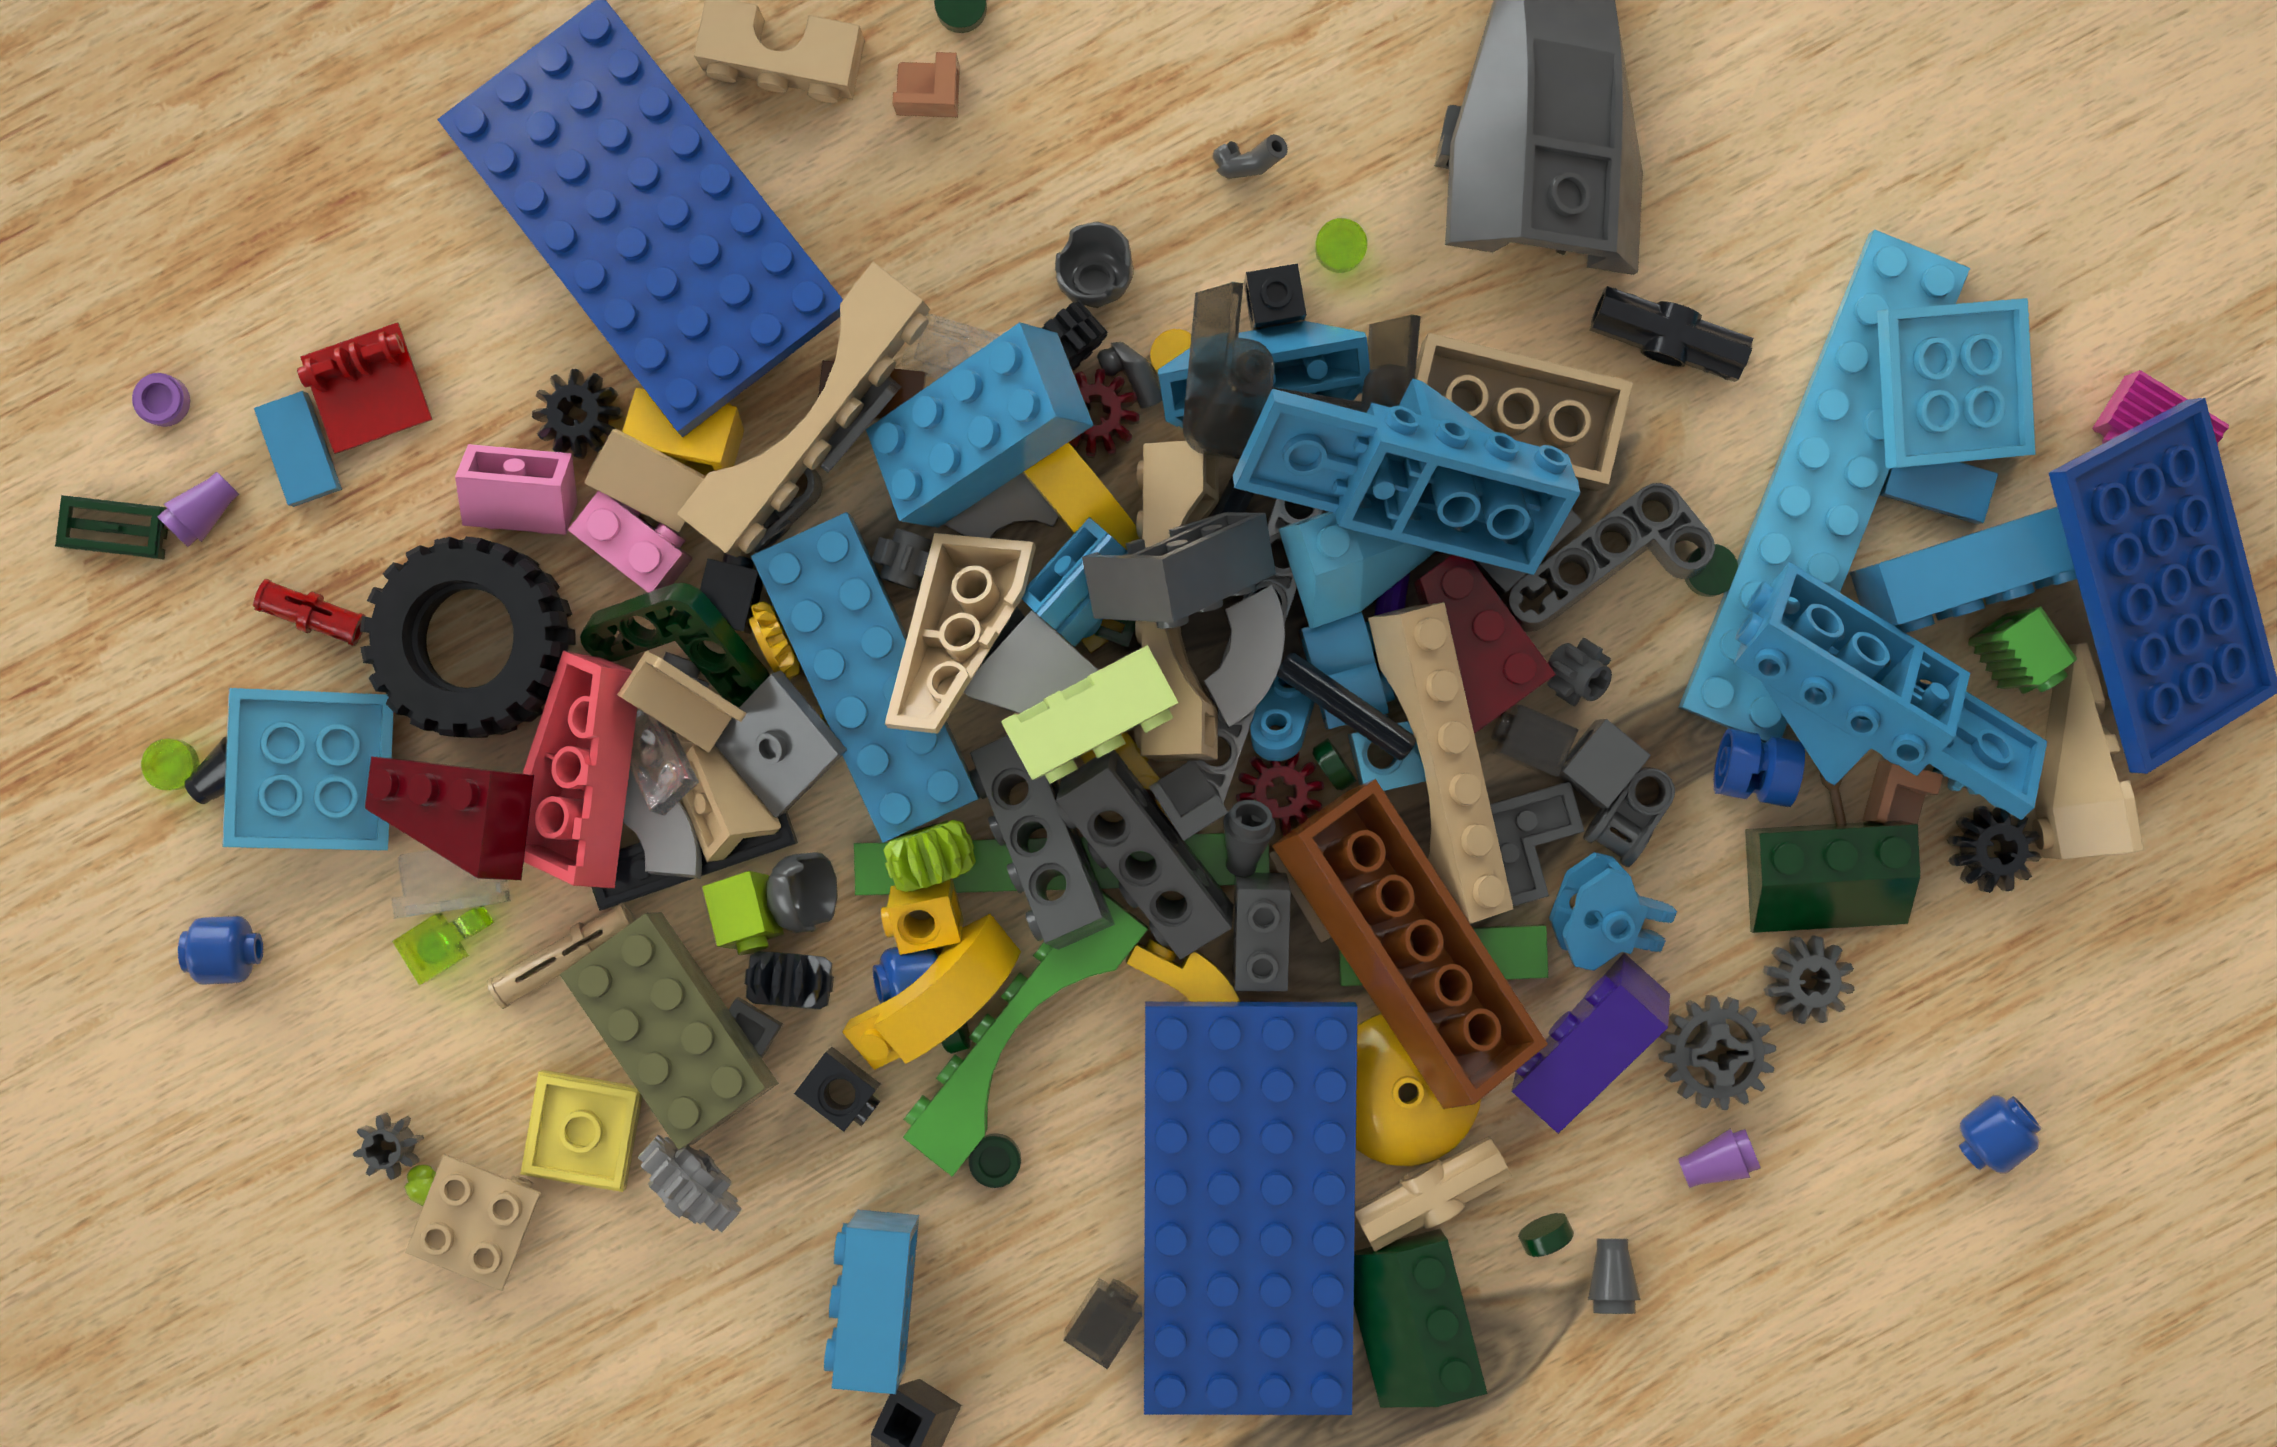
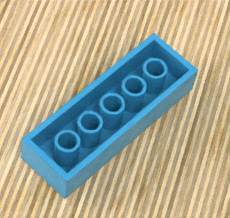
[751,512,981,843]

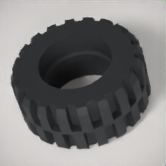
[360,536,576,738]

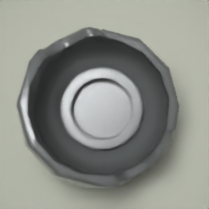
[1055,221,1134,308]
[766,852,838,933]

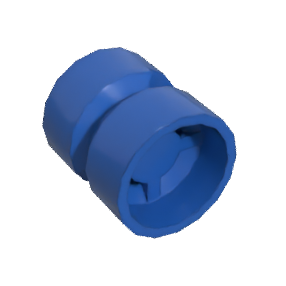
[1713,728,1805,807]

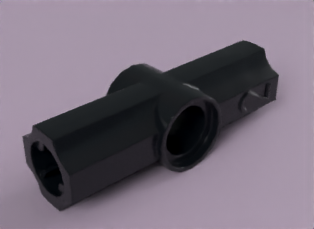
[1590,286,1754,382]

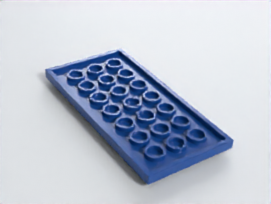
[437,0,843,437]
[1144,1001,1358,1415]

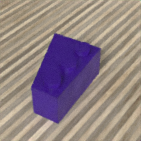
[1511,953,1670,1134]

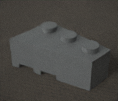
[1082,512,1276,629]

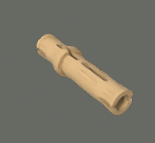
[487,903,636,1009]

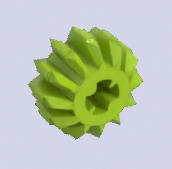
[883,820,976,892]

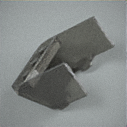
[1183,282,1421,460]

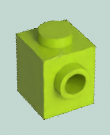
[702,871,784,955]

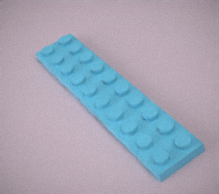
[1678,229,1970,743]

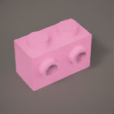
[455,444,577,535]
[568,491,693,593]

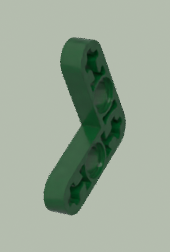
[580,583,770,708]

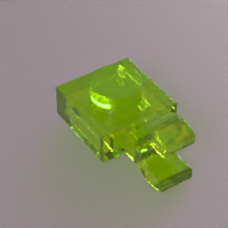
[392,905,494,985]

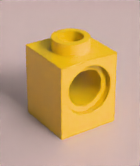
[881,879,964,955]

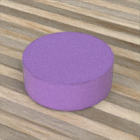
[132,373,190,427]

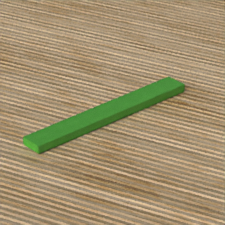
[854,833,1270,895]

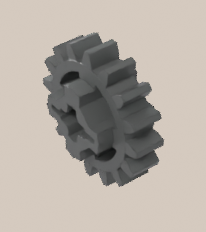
[1658,995,1776,1110]

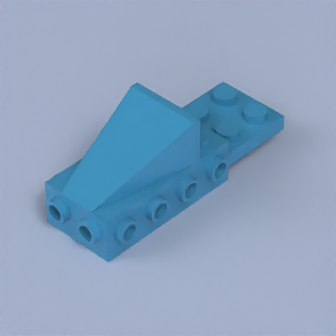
[1233,379,1581,575]
[1734,562,2048,820]

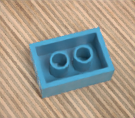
[824,1209,919,1394]

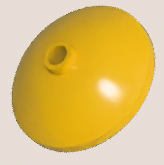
[1356,1013,1481,1166]

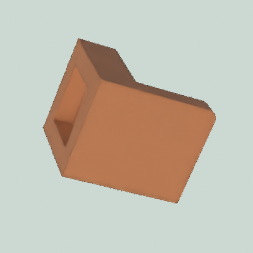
[892,52,960,118]
[1862,761,1943,824]

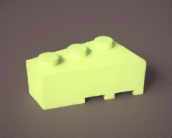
[1001,645,1179,784]

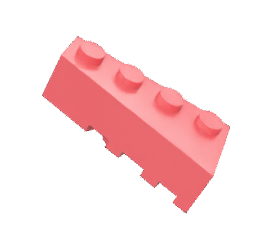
[522,651,637,889]

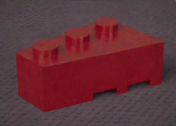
[1414,555,1556,734]
[365,756,534,880]

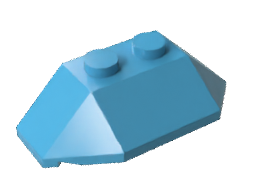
[1157,321,1372,449]

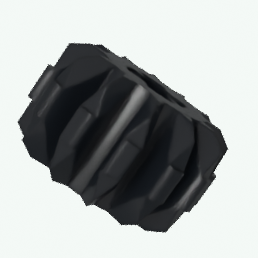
[532,369,623,459]
[1947,806,2042,893]
[744,951,834,1009]

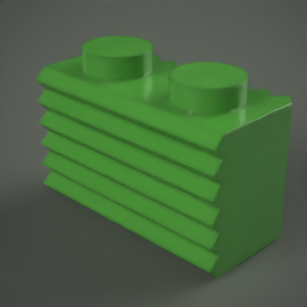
[1968,606,2077,694]

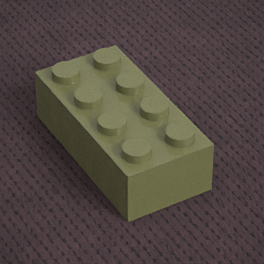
[560,912,779,1150]

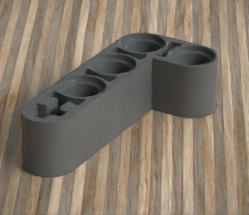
[1506,483,1715,632]

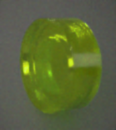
[1315,218,1367,273]
[141,739,199,790]

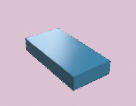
[254,391,342,507]
[1880,462,1998,524]

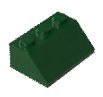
[1745,820,1920,933]
[1354,1229,1488,1408]

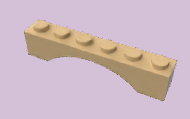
[677,262,931,557]
[1134,439,1219,762]
[1368,602,1514,924]

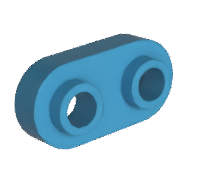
[1250,675,1315,761]

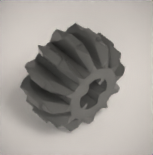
[1763,935,1855,1024]

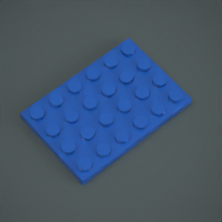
[2049,398,2277,774]

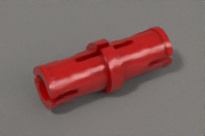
[253,579,366,646]

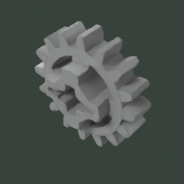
[638,1135,741,1232]

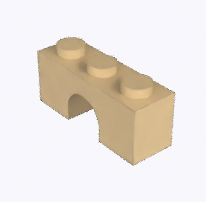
[694,0,865,103]

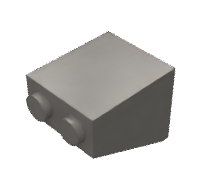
[964,610,1098,714]

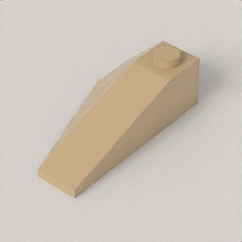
[885,533,1036,734]
[2032,642,2144,859]

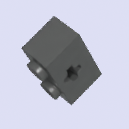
[1232,872,1291,991]

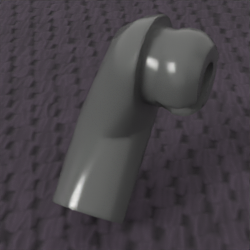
[1212,134,1288,179]
[1097,342,1162,409]

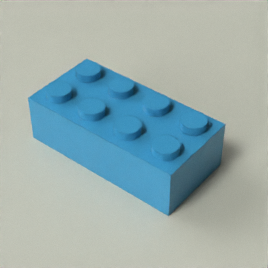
[866,322,1094,528]
[1849,507,2077,633]

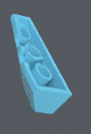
[1279,512,1436,628]

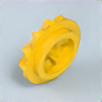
[749,601,801,680]

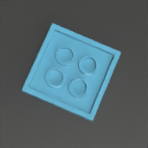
[1877,298,2035,468]
[222,688,394,850]

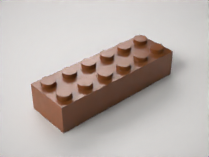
[1272,779,1548,1109]

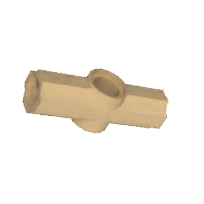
[1355,1136,1513,1252]

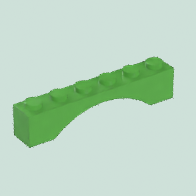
[903,889,1148,1176]

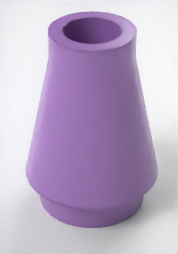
[157,472,239,547]
[1678,1128,1761,1188]

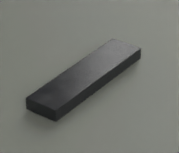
[592,812,798,911]

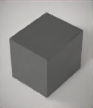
[1553,719,1651,808]

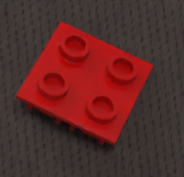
[297,322,433,454]

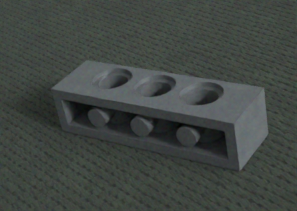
[970,735,1115,950]
[1056,750,1234,960]

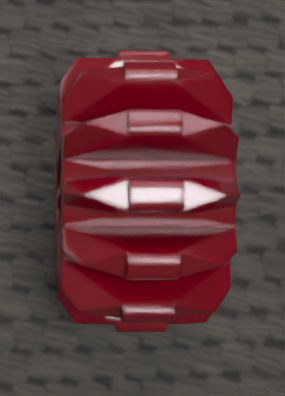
[1069,369,1140,458]
[1236,752,1324,836]

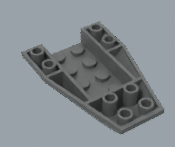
[1445,0,1643,275]

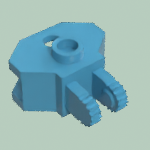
[1549,852,1677,971]

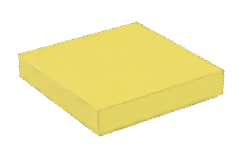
[520,1070,642,1192]

